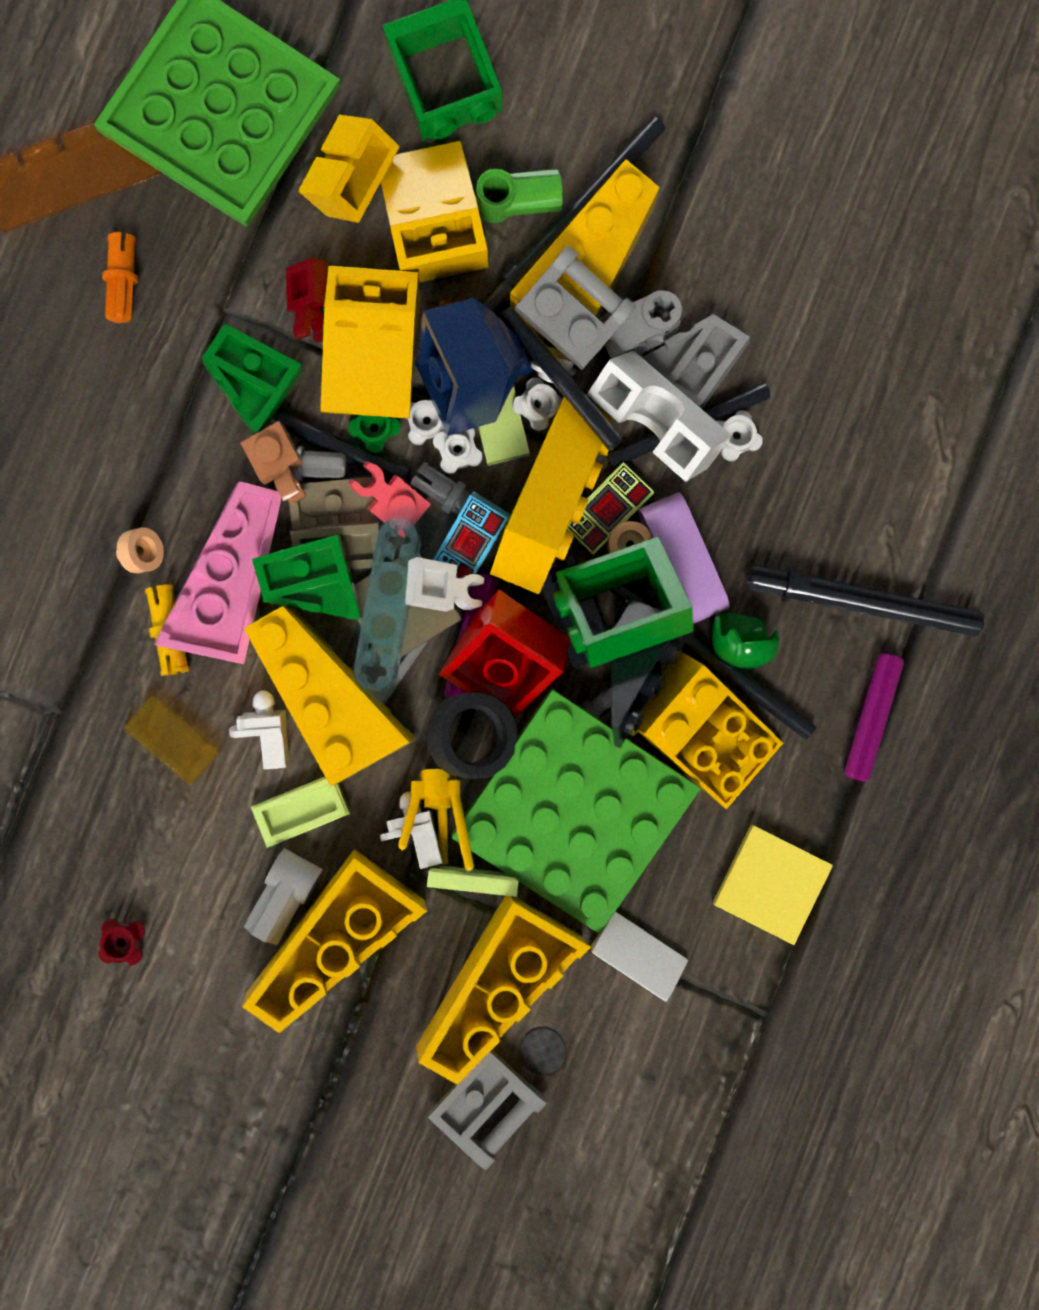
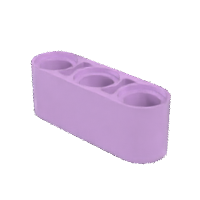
[638,492,730,624]

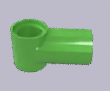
[476,169,563,224]

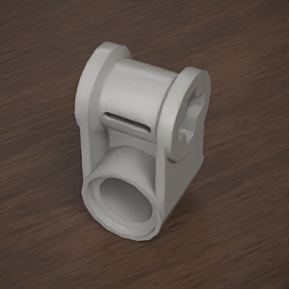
[599,290,682,359]

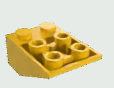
[381,141,489,283]
[321,266,420,419]
[637,653,783,810]

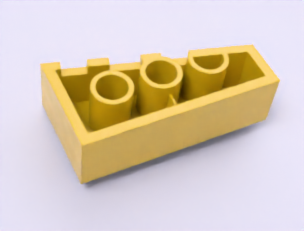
[510,159,660,341]
[490,397,613,594]
[244,606,417,786]
[242,849,427,1033]
[416,896,591,1085]

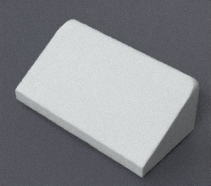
[590,911,688,1002]

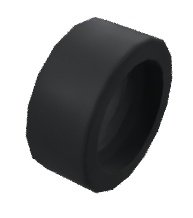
[426,692,518,779]

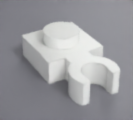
[405,557,484,612]

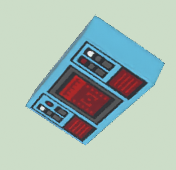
[433,492,511,588]

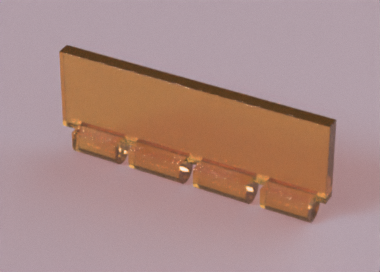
[0,122,163,233]

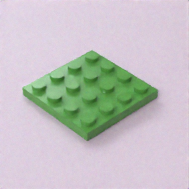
[94,0,340,228]
[452,688,701,934]

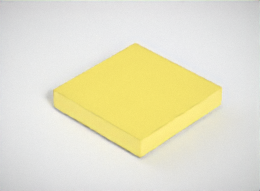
[712,825,833,945]

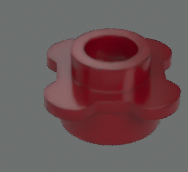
[98,919,146,966]

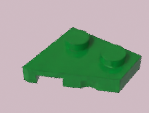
[202,324,302,435]
[252,535,363,620]

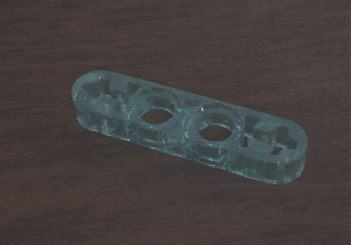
[354,518,421,692]

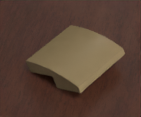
[289,475,384,570]
[354,547,462,667]

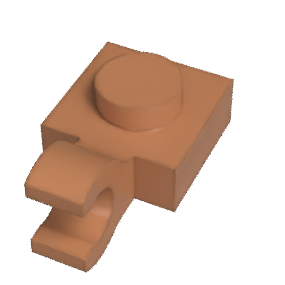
[240,421,307,505]

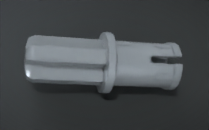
[292,446,347,482]

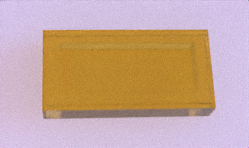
[123,695,222,786]

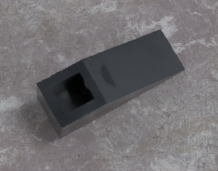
[611,599,685,748]

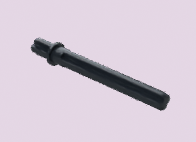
[746,564,984,636]

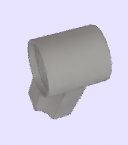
[244,848,324,946]

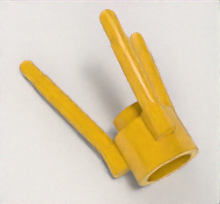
[398,769,474,871]

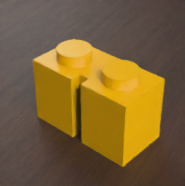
[298,115,400,223]

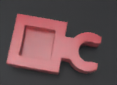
[348,461,431,538]

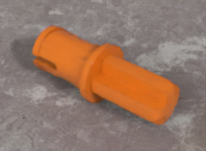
[102,232,138,324]

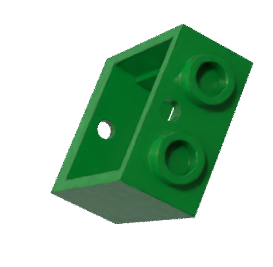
[382,0,503,141]
[553,537,694,668]

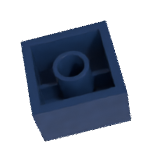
[415,298,535,436]

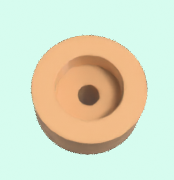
[607,521,652,554]
[116,527,164,574]

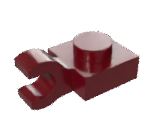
[286,257,327,343]

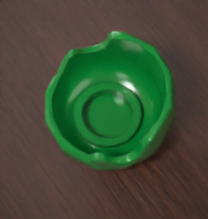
[712,613,780,669]

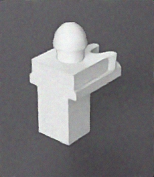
[229,690,290,769]
[380,791,443,869]

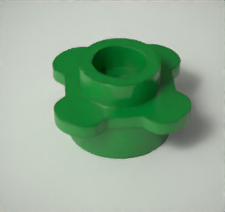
[348,415,401,454]

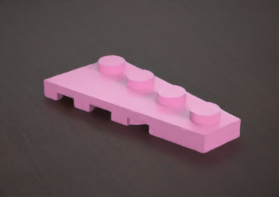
[154,481,282,664]

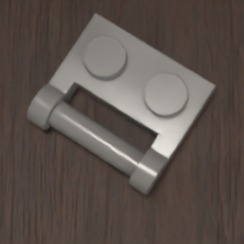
[515,245,637,370]
[428,1049,548,1170]

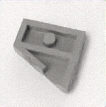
[639,314,750,409]

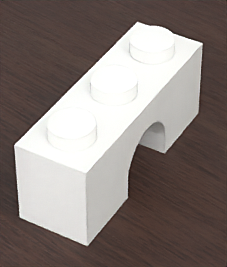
[587,350,732,482]

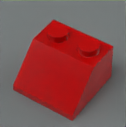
[439,590,570,718]

